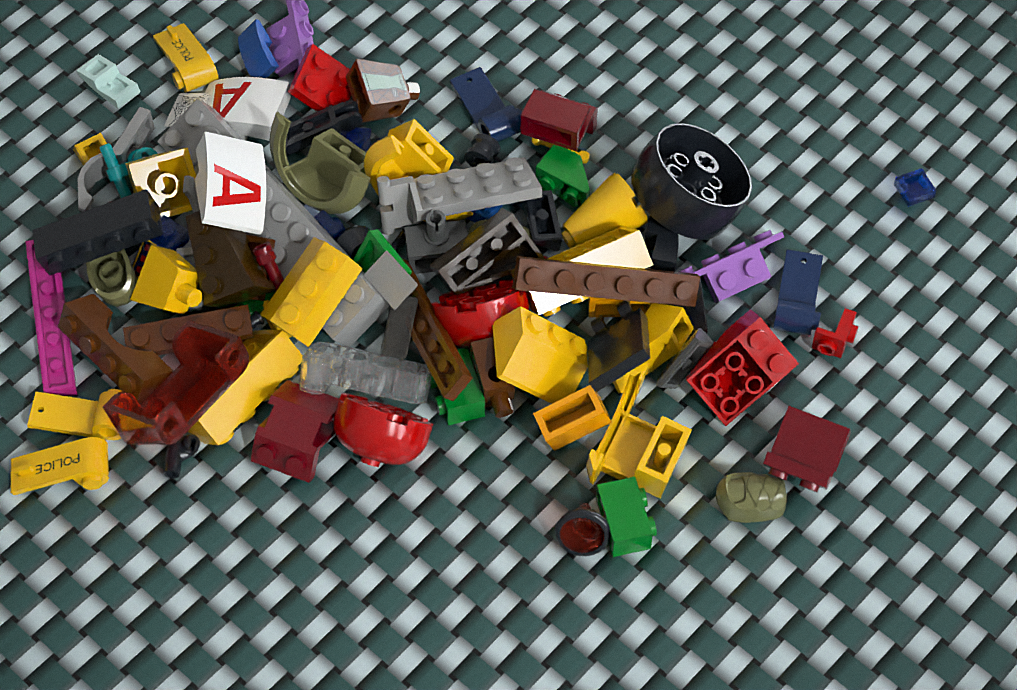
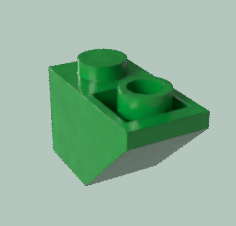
[536,145,590,207]

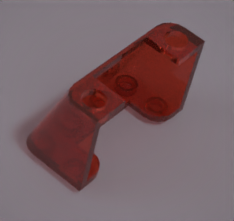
[103,320,249,445]

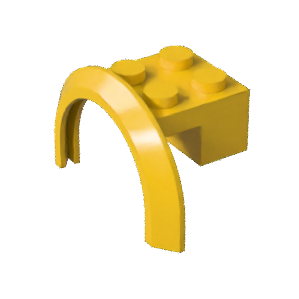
[364,119,473,222]
[586,363,692,499]

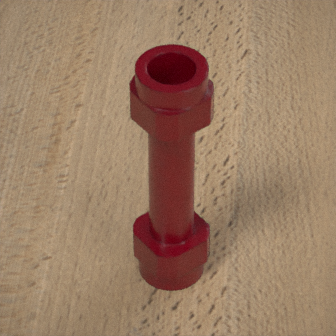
[253,242,284,291]

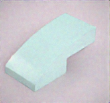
[76,54,140,109]

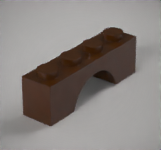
[58,293,173,405]

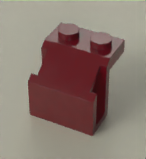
[521,89,598,152]
[251,380,339,483]
[763,406,851,493]

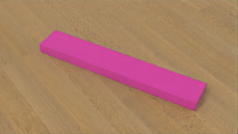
[25,240,77,396]

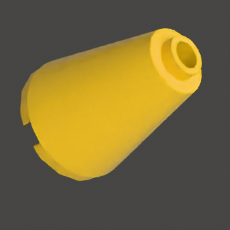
[562,173,648,248]

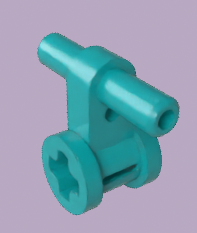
[99,143,158,198]

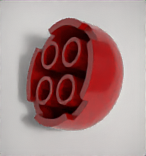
[432,279,529,348]
[333,393,434,467]

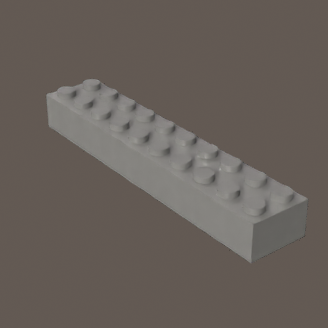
[157,98,390,348]

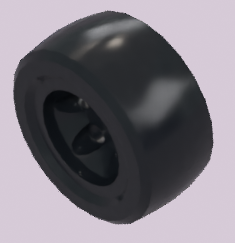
[631,123,752,240]

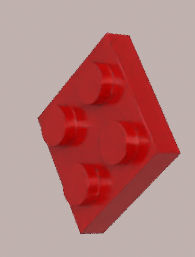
[288,44,351,112]

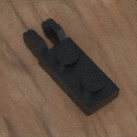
[286,100,363,155]

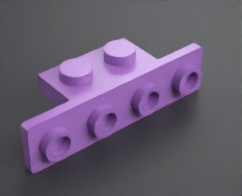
[266,0,314,77]
[678,230,784,303]

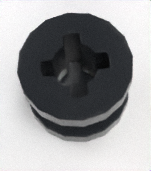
[464,134,501,167]

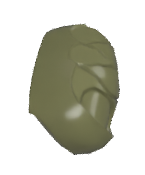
[86,249,137,307]
[716,472,787,523]

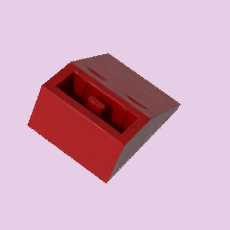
[686,309,799,426]

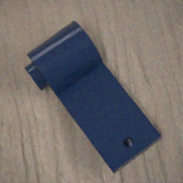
[450,67,522,142]
[773,249,823,336]

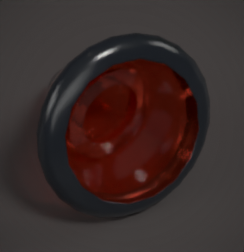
[555,503,611,557]

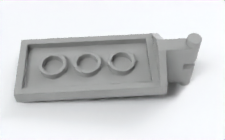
[377,157,542,235]

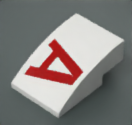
[205,77,291,141]
[195,132,266,235]

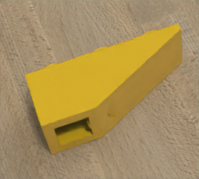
[612,303,694,393]

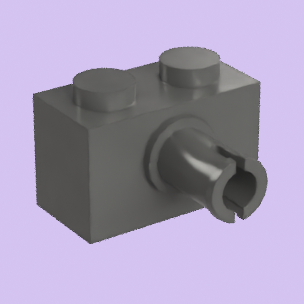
[404,210,468,274]

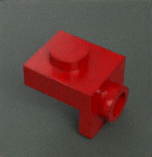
[812,308,859,358]

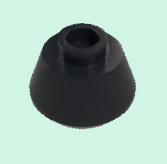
[336,225,370,260]

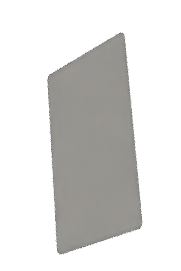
[364,251,418,310]

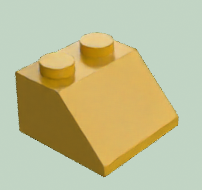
[125,147,196,219]

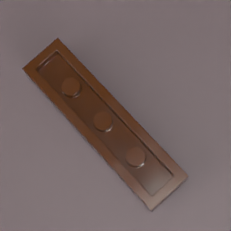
[123,304,254,356]

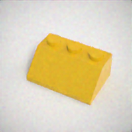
[260,237,363,347]
[492,306,588,404]

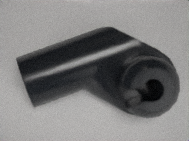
[163,434,200,478]

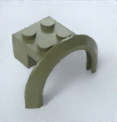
[269,112,370,214]

